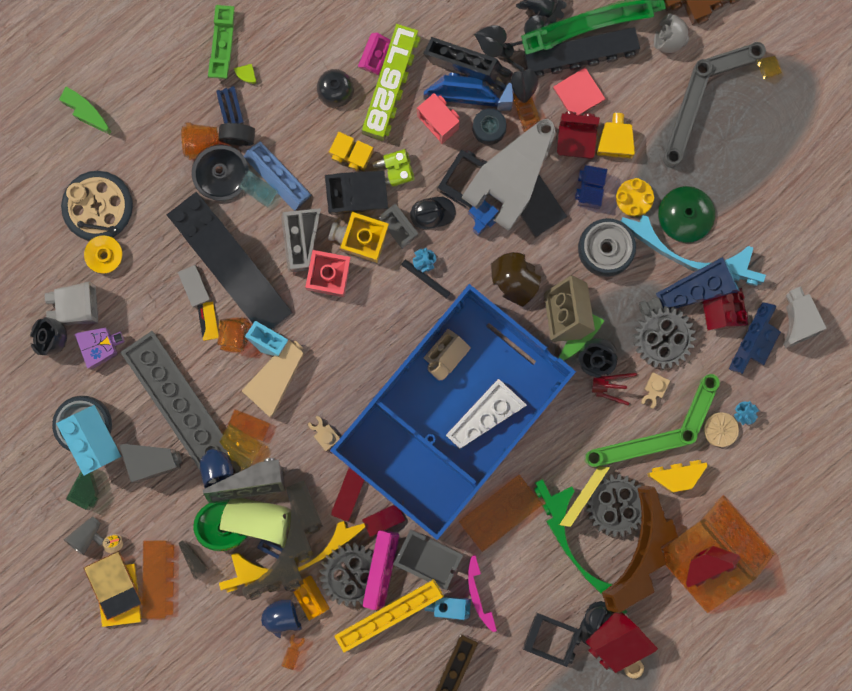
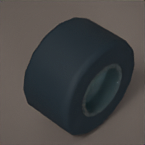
[472,108,507,145]

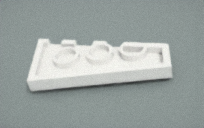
[446,379,527,449]

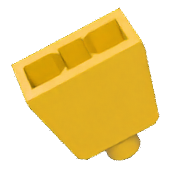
[596,113,635,159]

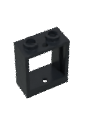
[437,149,487,210]
[522,612,583,667]

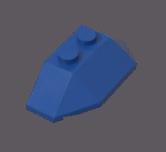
[424,73,500,107]

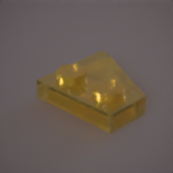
[219,424,262,471]

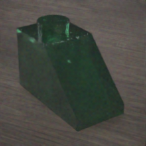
[66,471,99,510]

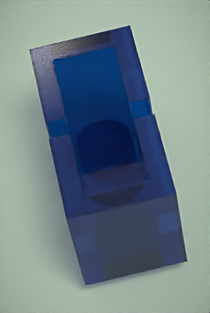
[575,165,608,209]

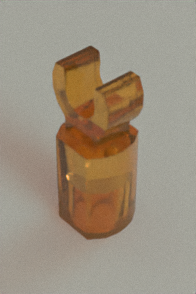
[281,634,305,670]

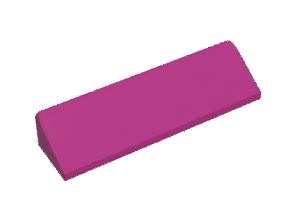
[363,531,399,610]

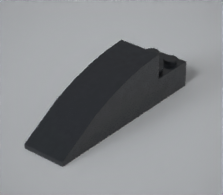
[166,191,293,330]

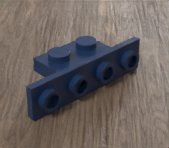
[729,302,781,374]

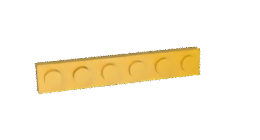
[334,579,444,653]

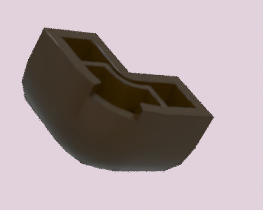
[491,252,541,307]

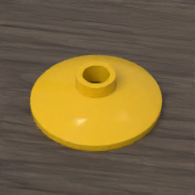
[84,236,122,274]

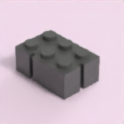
[393,529,463,590]

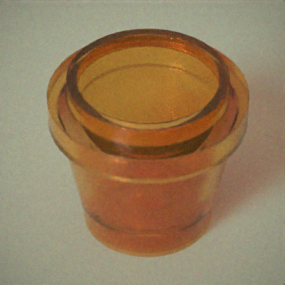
[181,122,219,161]

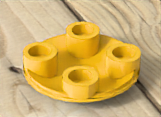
[616,178,654,217]

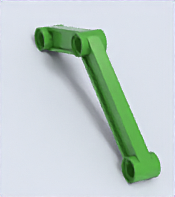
[584,374,720,467]

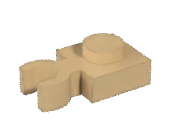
[641,373,670,409]
[308,416,340,451]

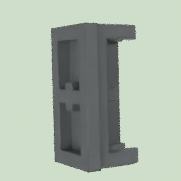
[379,204,418,249]

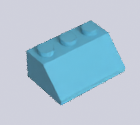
[56,405,122,476]

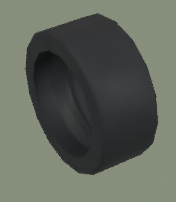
[218,123,255,146]

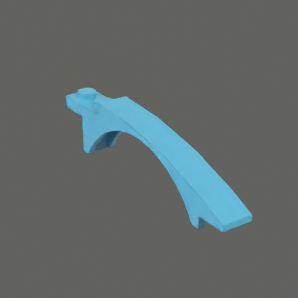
[620,215,766,286]

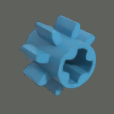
[413,248,436,272]
[734,401,759,425]

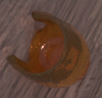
[217,317,251,352]

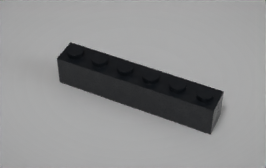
[523,27,640,78]

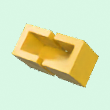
[329,131,373,172]

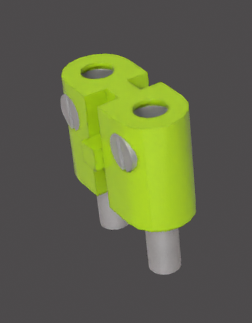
[372,149,414,187]

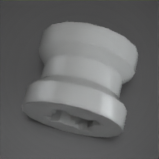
[328,222,347,244]

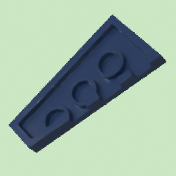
[656,257,739,310]

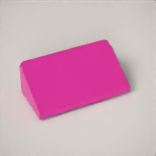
[358,32,391,75]

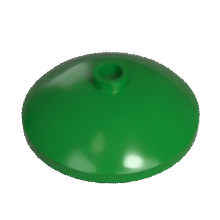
[193,499,248,551]

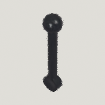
[77,221,117,234]

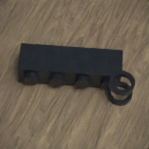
[423,37,513,91]

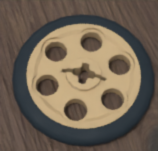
[61,171,133,241]

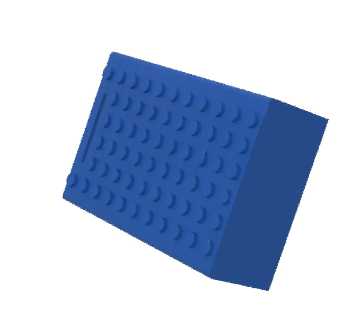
[330,284,576,540]

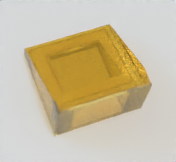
[757,56,782,80]

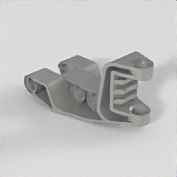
[462,119,555,231]

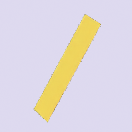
[560,466,610,527]

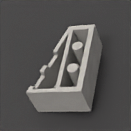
[281,208,321,272]

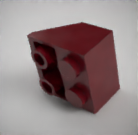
[703,288,748,331]

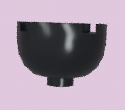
[317,69,354,108]
[30,317,67,356]
[578,338,618,377]

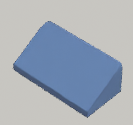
[497,83,513,111]

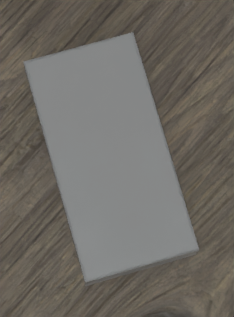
[178,265,210,308]

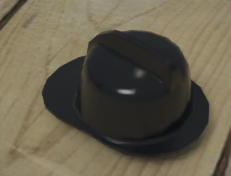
[410,197,455,229]
[579,601,615,646]

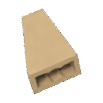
[242,340,304,418]

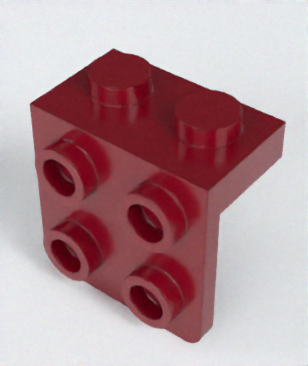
[557,111,600,159]

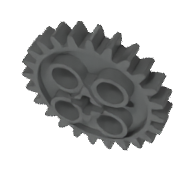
[633,306,696,369]
[585,474,642,537]
[319,543,373,607]

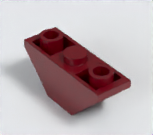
[686,546,741,588]

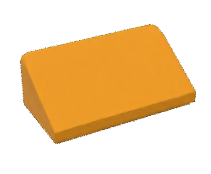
[291,575,329,621]

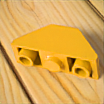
[647,460,707,493]

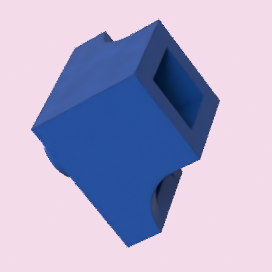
[468,200,499,236]

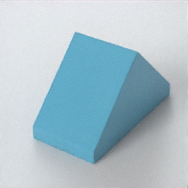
[245,321,288,356]

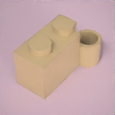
[424,329,471,380]

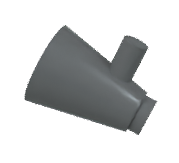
[63,516,104,556]

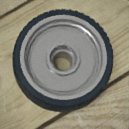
[578,218,636,277]
[52,396,112,452]

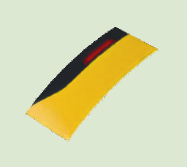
[197,301,219,341]

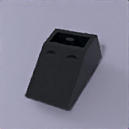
[325,171,389,215]

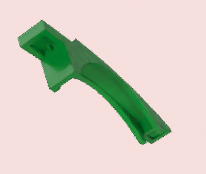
[521,0,666,54]
[533,479,627,614]

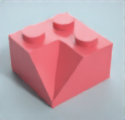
[417,93,460,144]
[305,250,351,297]

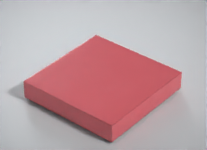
[553,68,605,115]

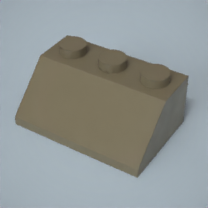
[544,275,595,342]

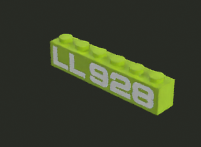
[362,24,421,141]

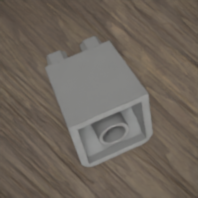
[45,282,99,325]
[783,286,826,349]

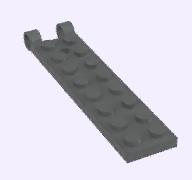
[120,331,247,483]

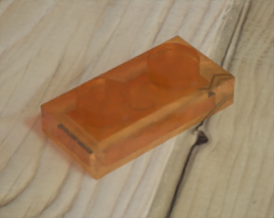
[227,409,270,441]

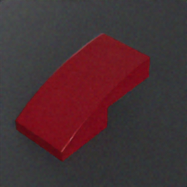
[362,505,405,537]

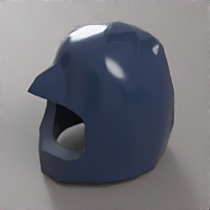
[200,449,234,489]
[261,600,302,639]

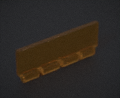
[142,541,174,619]

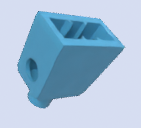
[425,596,471,620]

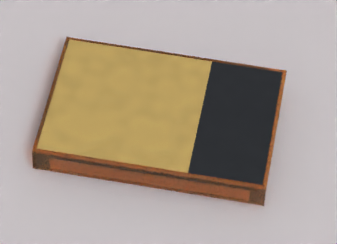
[83,551,144,621]

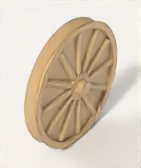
[704,412,739,447]

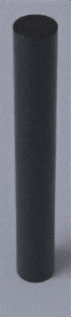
[401,259,451,299]

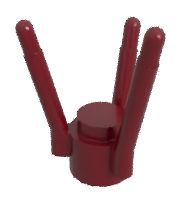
[592,373,637,406]

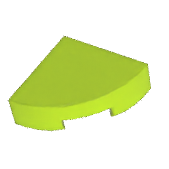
[233,64,257,84]

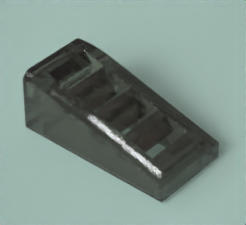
[179,540,209,580]

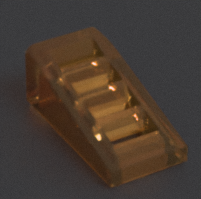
[513,93,540,132]

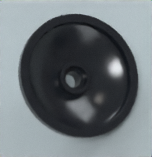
[191,144,249,201]

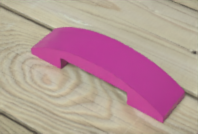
[468,555,497,632]

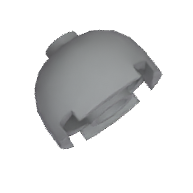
[654,14,689,53]

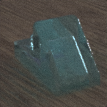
[238,171,278,207]

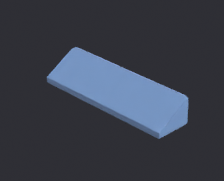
[244,141,312,211]

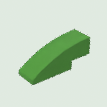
[59,87,111,135]
[558,314,604,361]

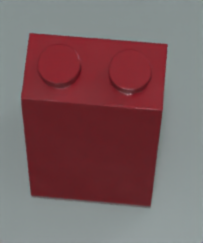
[586,612,658,673]

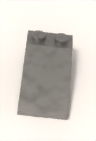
[203,458,285,503]

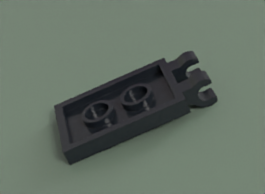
[520,174,567,238]

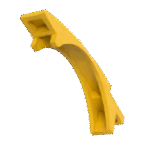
[219,521,365,592]

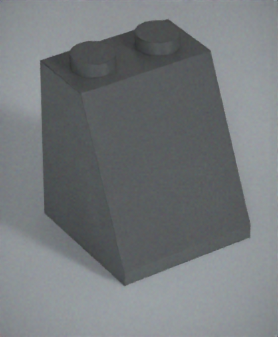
[119,444,183,483]

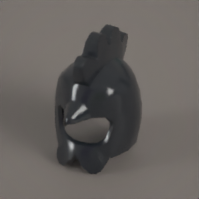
[516,0,567,24]

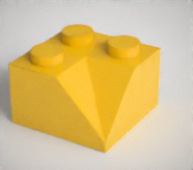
[340,212,389,263]

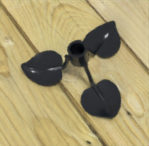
[474,15,550,103]

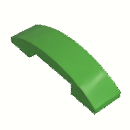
[208,5,235,79]

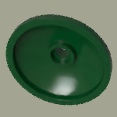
[658,186,715,243]

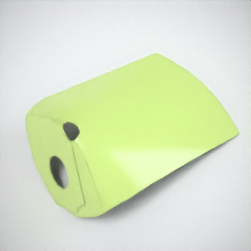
[220,498,293,549]

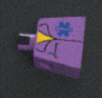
[75,328,125,370]

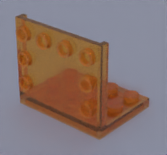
[662,495,775,613]

